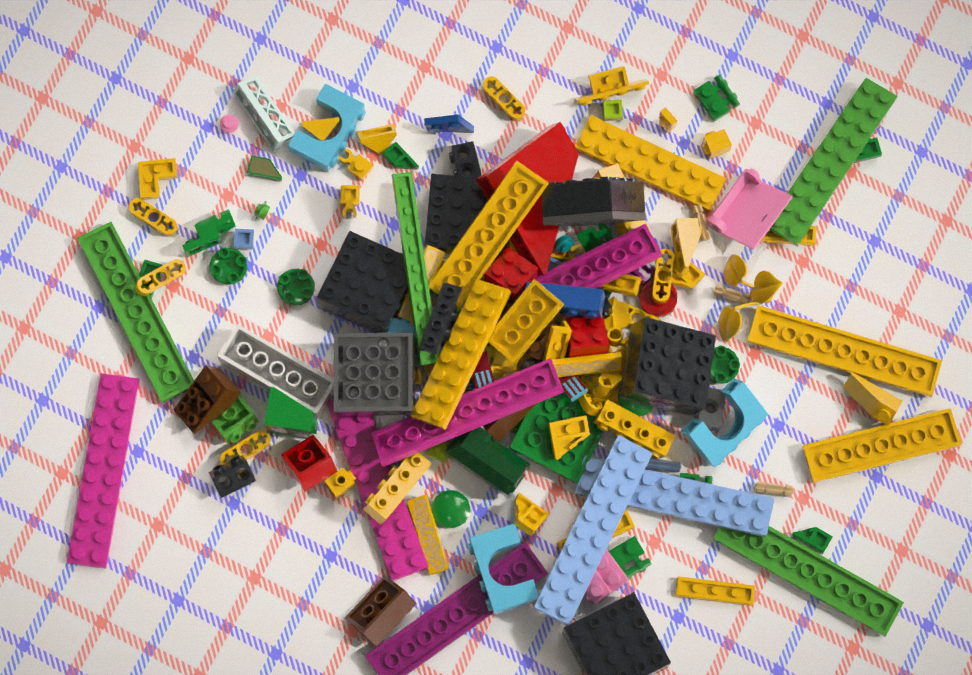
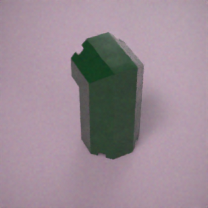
[444,427,531,498]

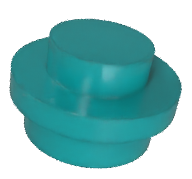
[555,235,574,252]

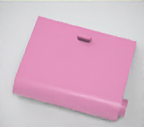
[707,168,793,250]

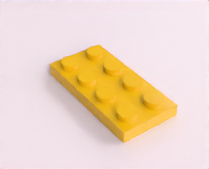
[488,279,564,364]

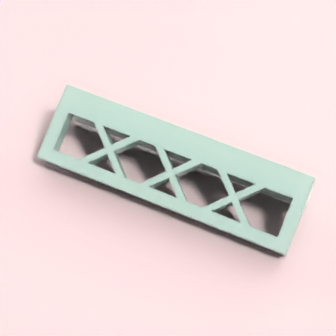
[233,76,295,152]

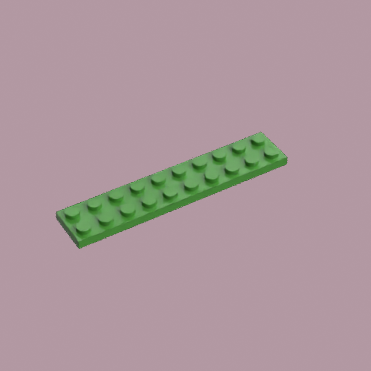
[769,78,898,247]
[77,221,194,404]
[713,526,904,637]

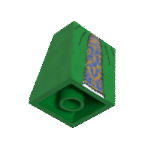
[264,387,318,438]

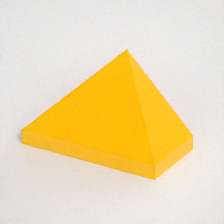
[301,117,339,141]
[357,124,397,155]

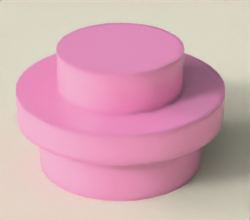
[220,114,239,133]

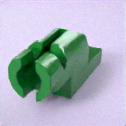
[182,209,236,257]

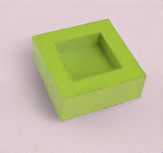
[603,99,623,121]
[428,442,450,464]

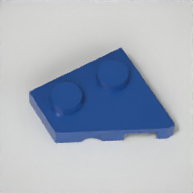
[424,114,474,133]

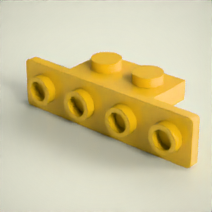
[575,66,650,105]

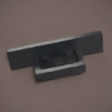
[419,283,462,355]

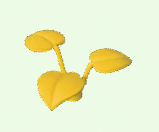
[718,254,783,342]
[580,296,630,377]

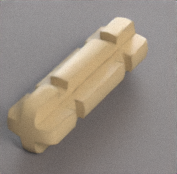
[692,205,711,241]
[714,285,751,304]
[755,482,793,497]

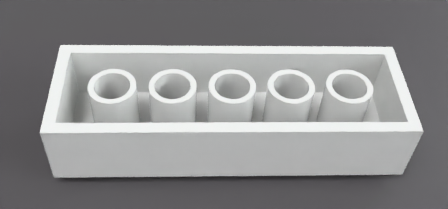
[217,324,334,419]

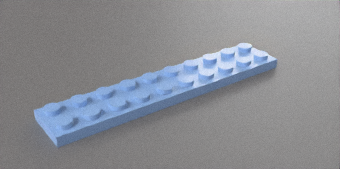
[533,435,653,626]
[575,456,775,537]

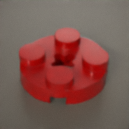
[639,280,678,318]

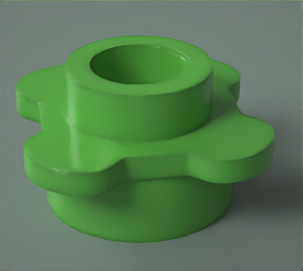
[254,201,270,220]

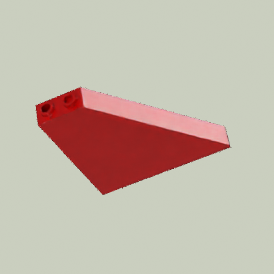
[476,121,579,276]

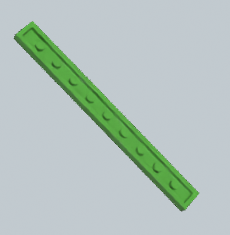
[391,172,439,366]

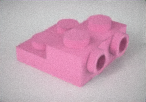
[584,549,629,604]

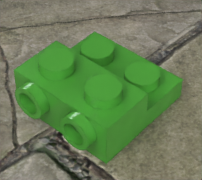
[212,395,259,444]

